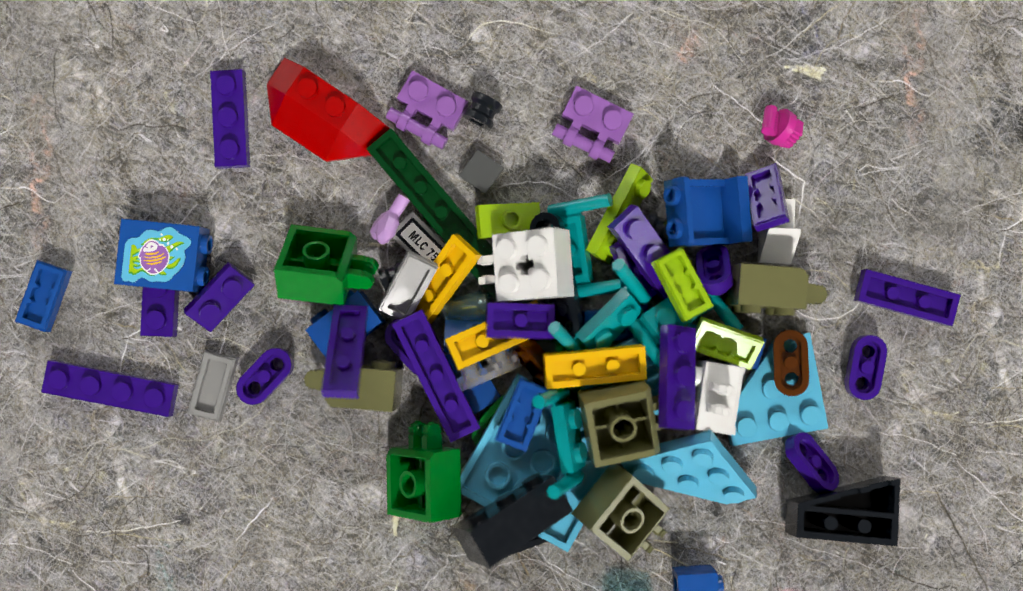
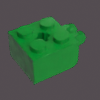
[274,224,379,305]
[386,421,461,523]

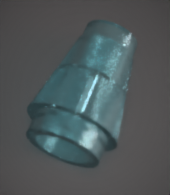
[443,290,492,322]

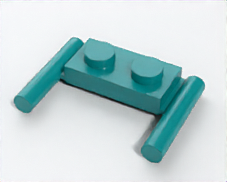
[547,193,625,298]
[548,259,651,351]
[627,294,744,369]
[532,387,587,499]

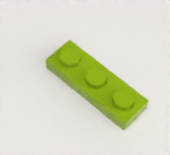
[586,163,653,264]

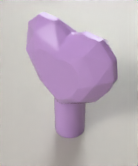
[370,194,410,244]

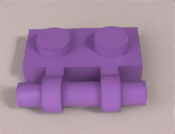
[386,70,469,149]
[552,86,634,163]

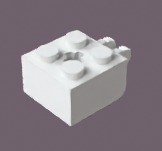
[477,227,574,302]
[695,359,745,435]

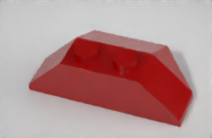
[267,58,390,162]

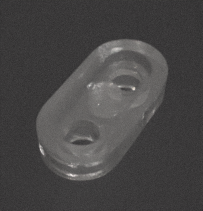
[456,350,522,391]

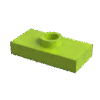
[475,202,540,239]
[651,247,713,322]
[696,316,765,370]

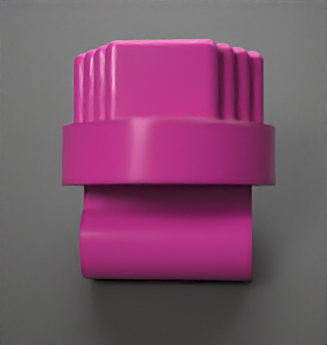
[761,105,804,148]

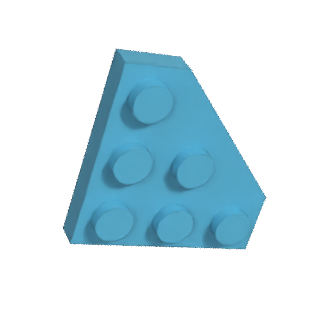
[728,332,828,446]
[621,430,757,505]

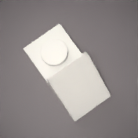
[757,199,801,264]

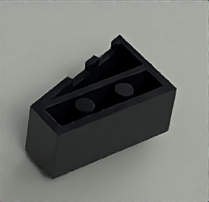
[450,473,573,568]
[785,476,901,547]

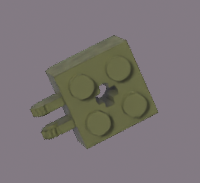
[724,263,828,316]
[303,359,404,412]
[577,380,666,468]
[571,464,670,562]

